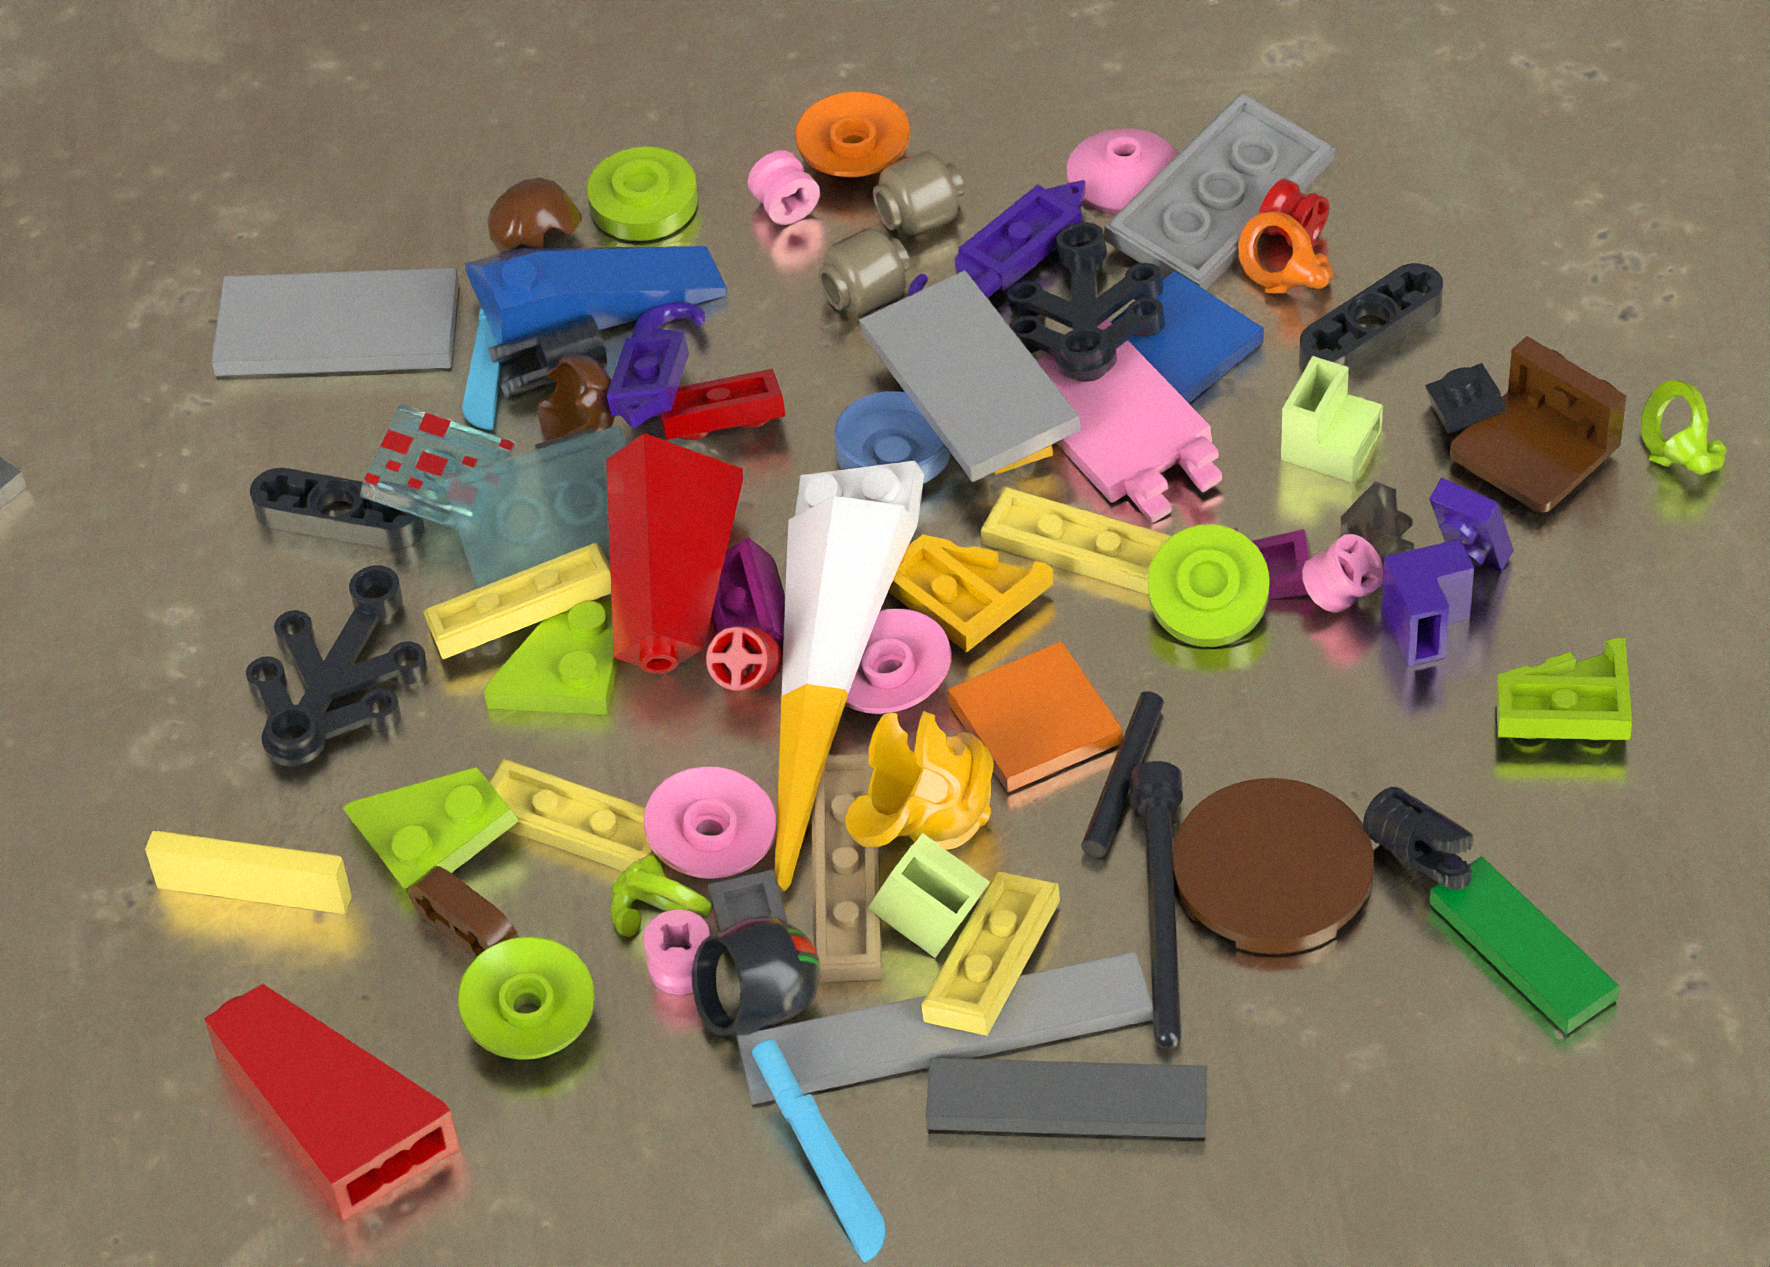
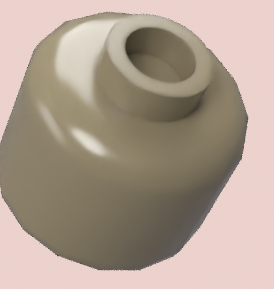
[873,152,964,237]
[818,228,910,316]

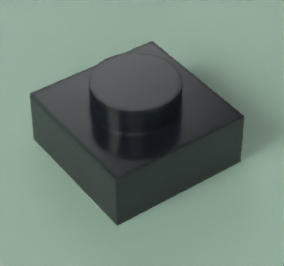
[1425,363,1506,434]

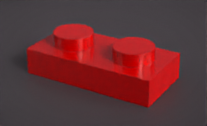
[659,368,786,440]

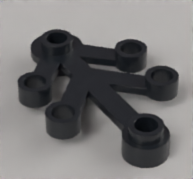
[1007,222,1166,382]
[246,565,428,766]

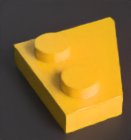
[888,534,1053,652]

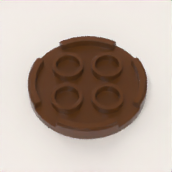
[1172,778,1374,954]

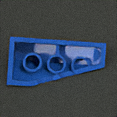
[465,246,727,344]

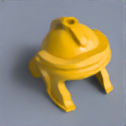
[845,711,994,850]

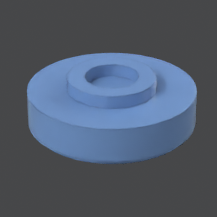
[834,391,951,483]

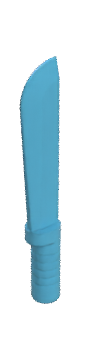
[462,308,501,430]
[752,1039,885,1263]

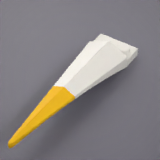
[775,461,924,891]

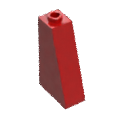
[606,433,743,674]
[204,983,460,1222]

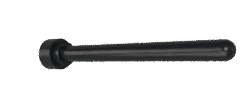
[1129,761,1183,1050]

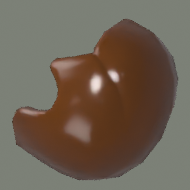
[487,177,582,252]
[537,354,615,451]

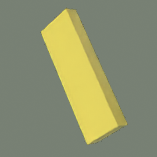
[981,487,1171,595]
[423,543,611,659]
[489,758,661,871]
[145,831,352,914]
[922,871,1060,1036]

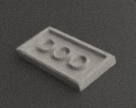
[1104,93,1336,290]
[211,268,459,376]
[859,270,1081,482]

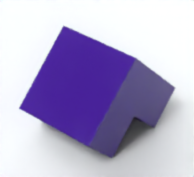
[1381,539,1474,667]

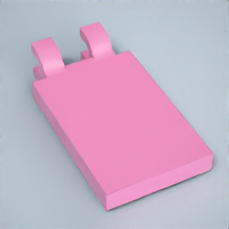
[1036,319,1223,524]

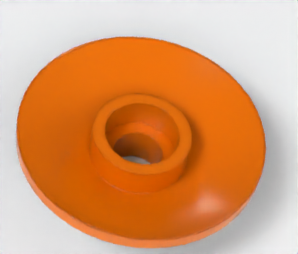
[795,92,910,177]

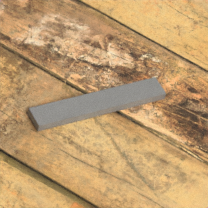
[737,952,1153,1104]

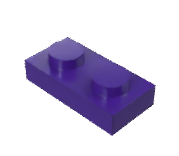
[1429,477,1514,571]

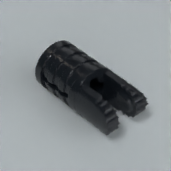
[488,314,608,399]
[1363,787,1474,891]

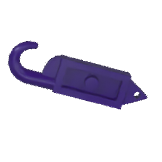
[908,180,1086,298]
[607,302,705,428]

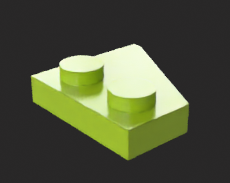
[484,599,619,715]
[1496,638,1633,740]
[342,767,519,893]

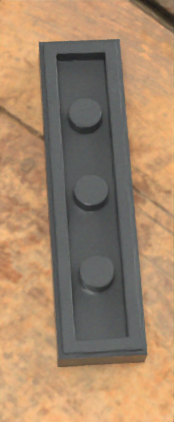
[926,1058,1207,1138]

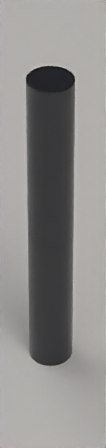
[1081,691,1164,858]

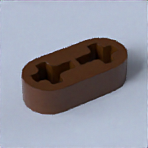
[408,865,519,959]

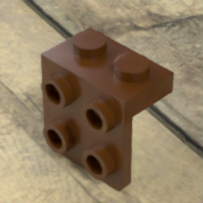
[1450,336,1627,512]

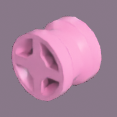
[747,150,820,225]
[1302,534,1383,613]
[643,909,710,995]

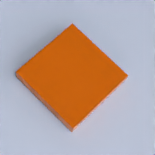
[948,641,1123,793]

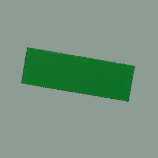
[1430,856,1619,1035]

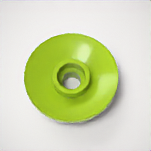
[458,937,595,1060]

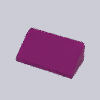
[711,537,785,655]

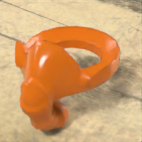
[1238,211,1334,293]

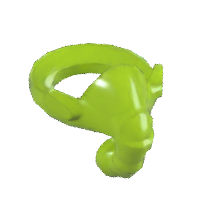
[1641,380,1727,475]
[610,855,713,937]

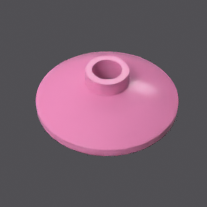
[1066,128,1178,214]
[845,609,951,714]
[644,767,776,878]

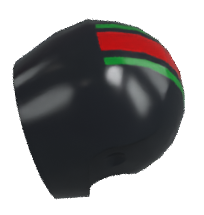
[692,916,821,1036]

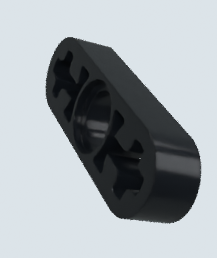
[1299,263,1443,374]
[250,468,424,550]

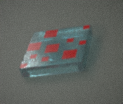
[360,403,515,536]

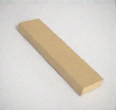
[812,753,882,983]

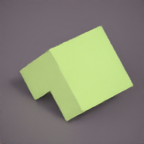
[1281,356,1383,483]
[867,833,990,958]

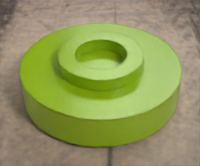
[587,147,698,241]
[1148,524,1269,647]

